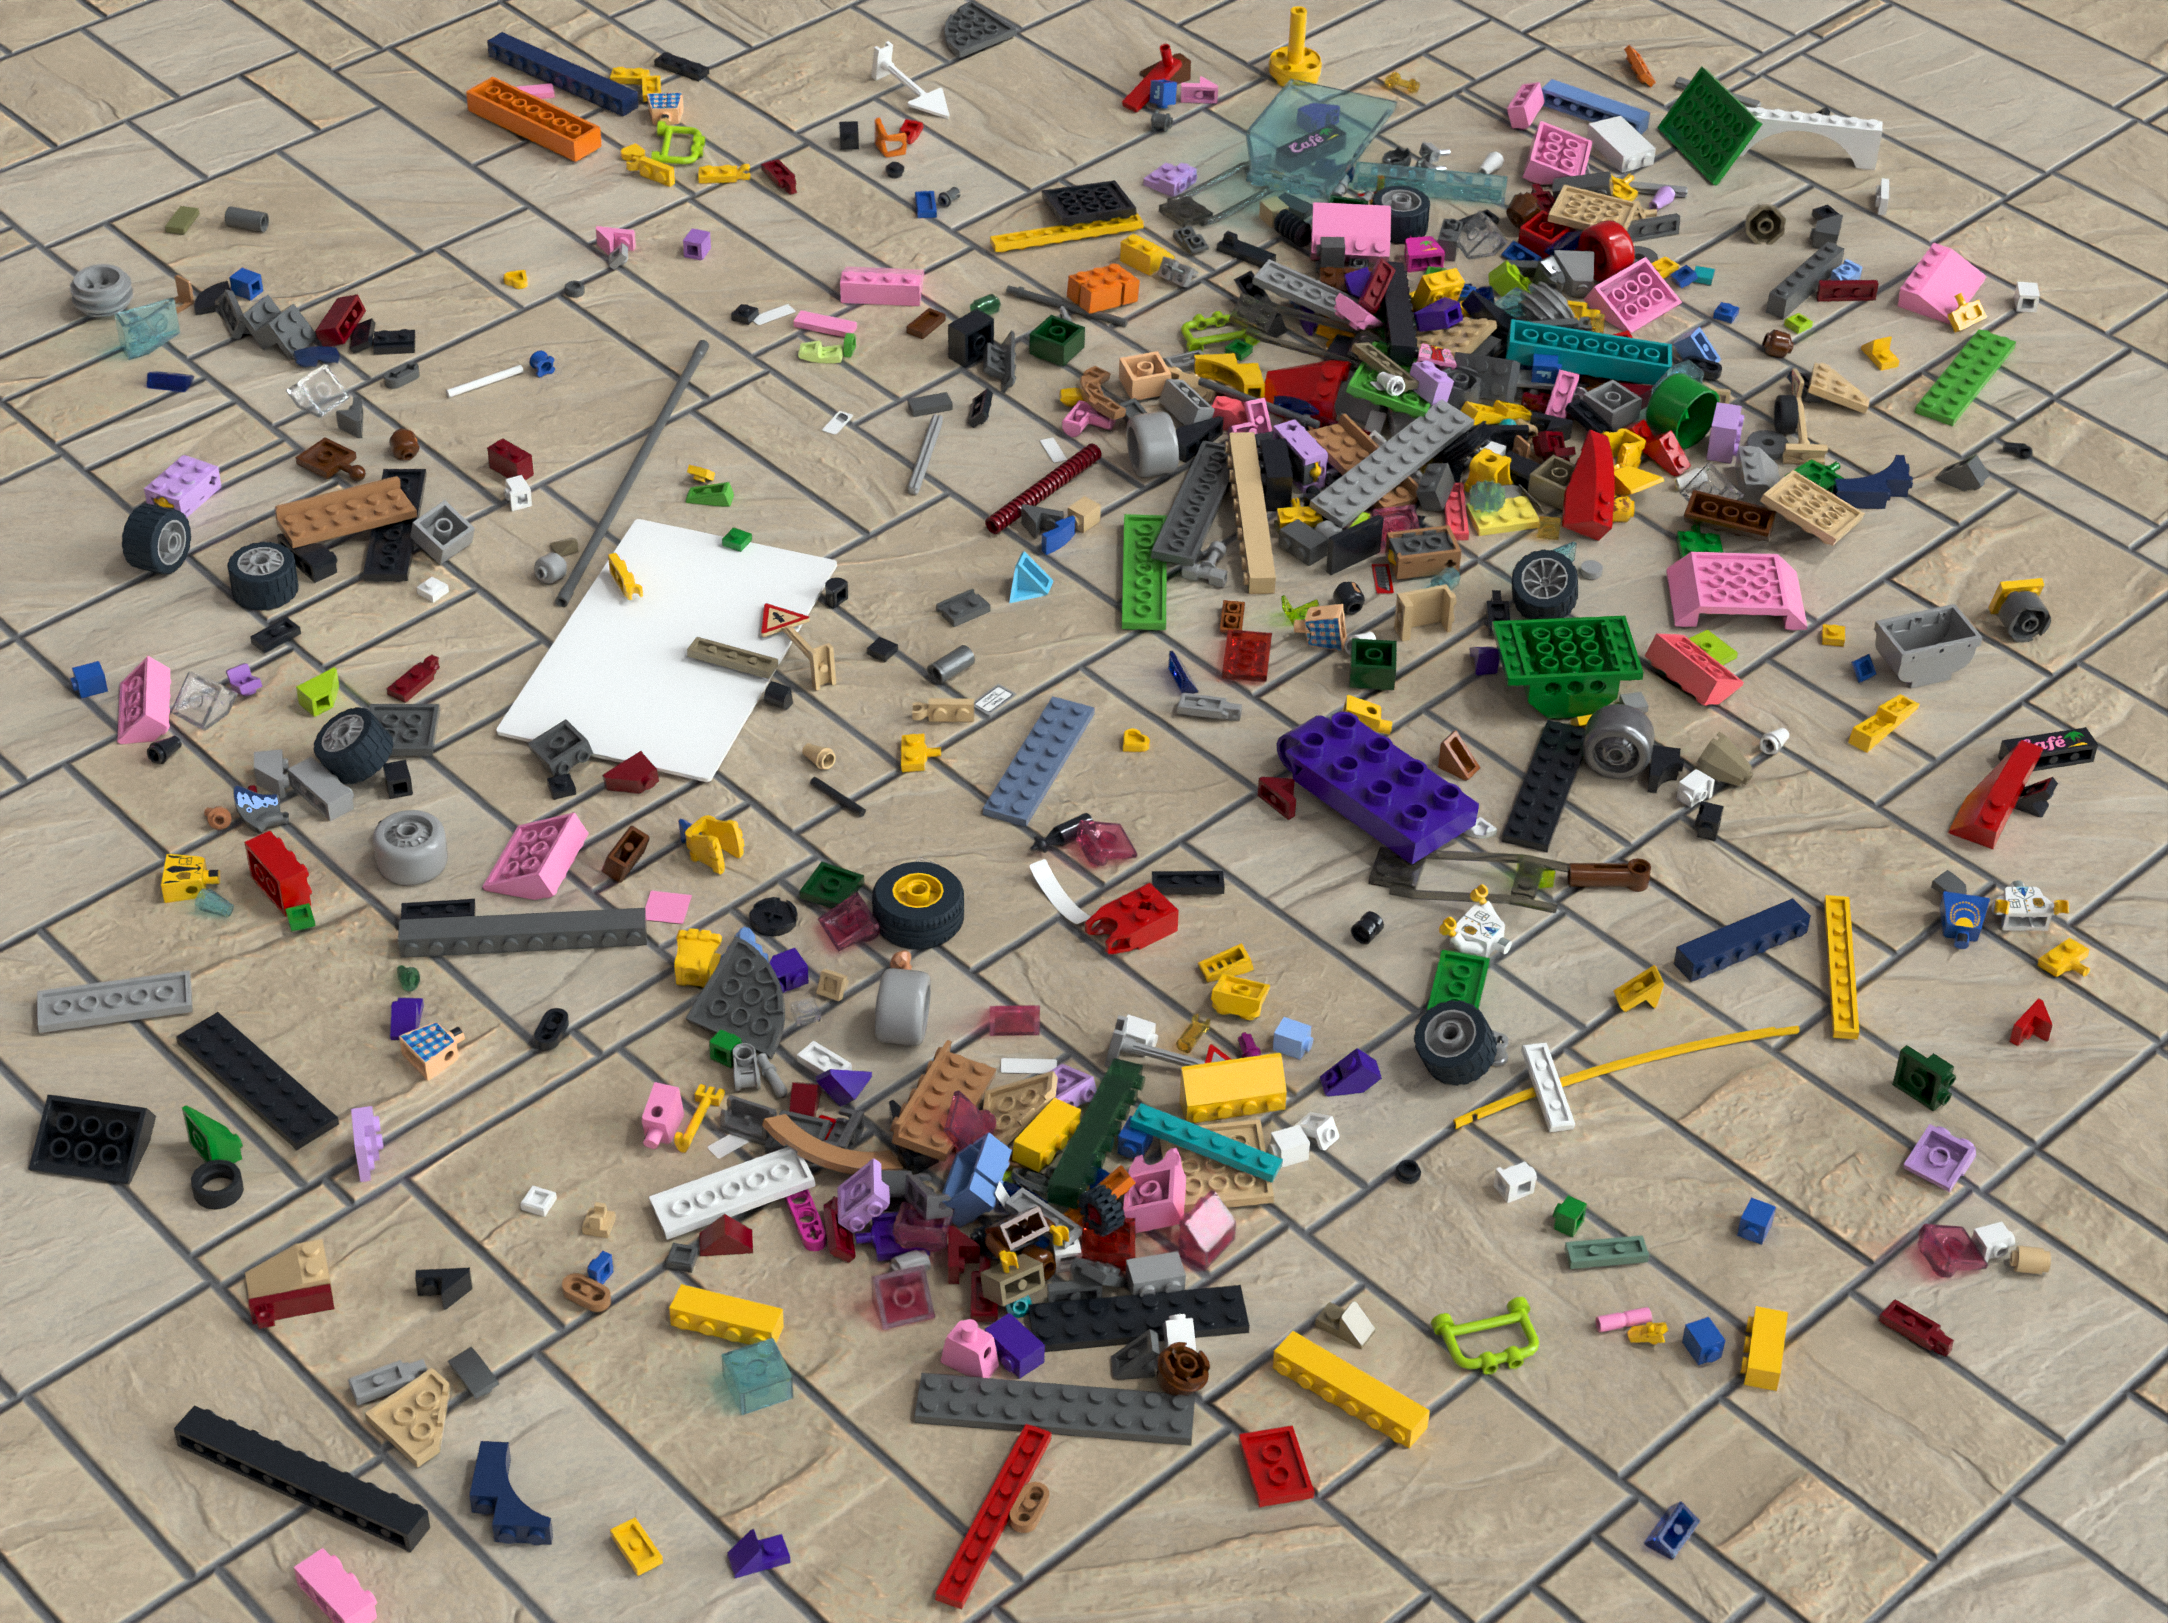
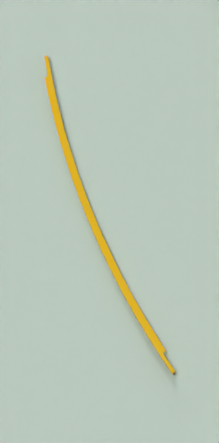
[1453,1026,1800,1129]

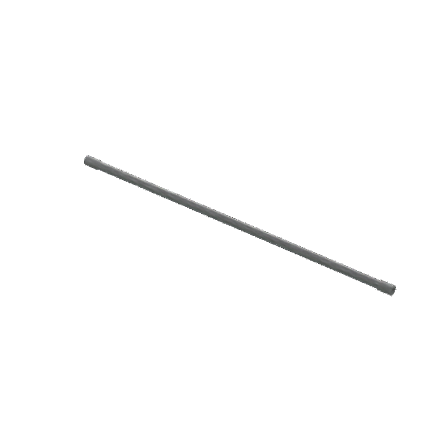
[555,340,709,607]

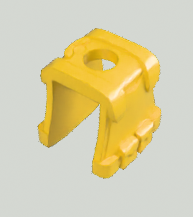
[1601,428,1646,468]
[1464,448,1513,501]
[685,815,745,874]
[674,928,722,988]

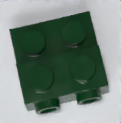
[1892,1045,1956,1112]

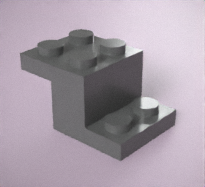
[239,295,317,359]

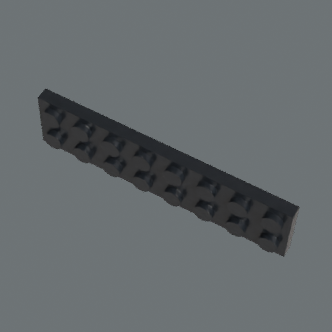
[363,469,427,582]
[1502,720,1585,852]
[176,1012,339,1150]
[1028,1285,1250,1352]

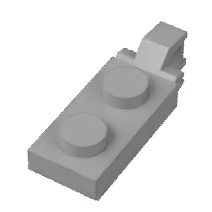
[1177,693,1242,721]
[348,1359,427,1406]

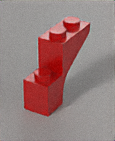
[1624,419,1691,477]

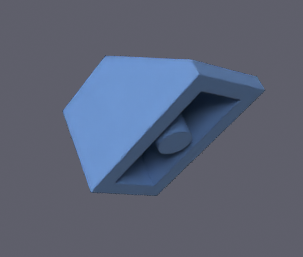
[1673,326,1721,363]

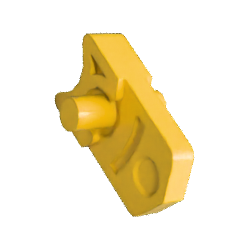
[1627,1322,1668,1345]

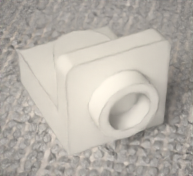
[1294,1112,1339,1150]

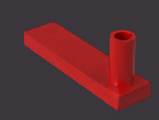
[1122,44,1182,113]

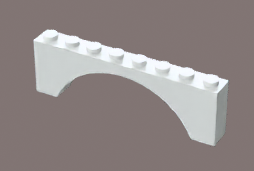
[1740,107,1883,170]

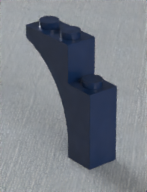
[1832,455,1913,509]
[469,1441,553,1545]

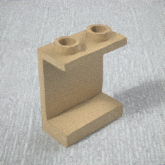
[1394,584,1456,641]

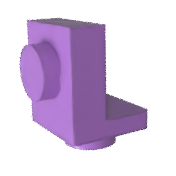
[226,663,263,696]

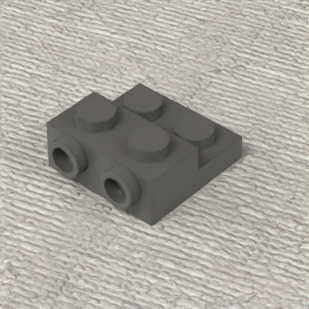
[527,719,593,777]

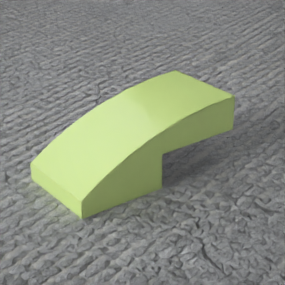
[798,341,844,363]

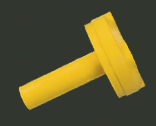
[1269,6,1322,87]

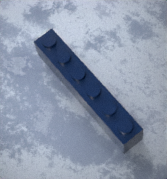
[1674,898,1811,982]

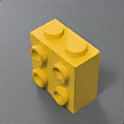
[1411,268,1465,311]

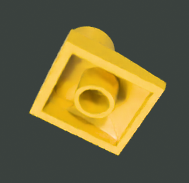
[1211,974,1270,1020]

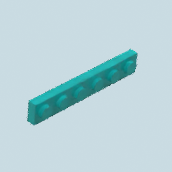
[1129,1103,1283,1183]

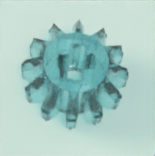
[1469,480,1506,514]

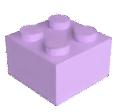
[1706,402,1744,464]

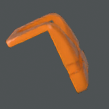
[874,117,907,157]

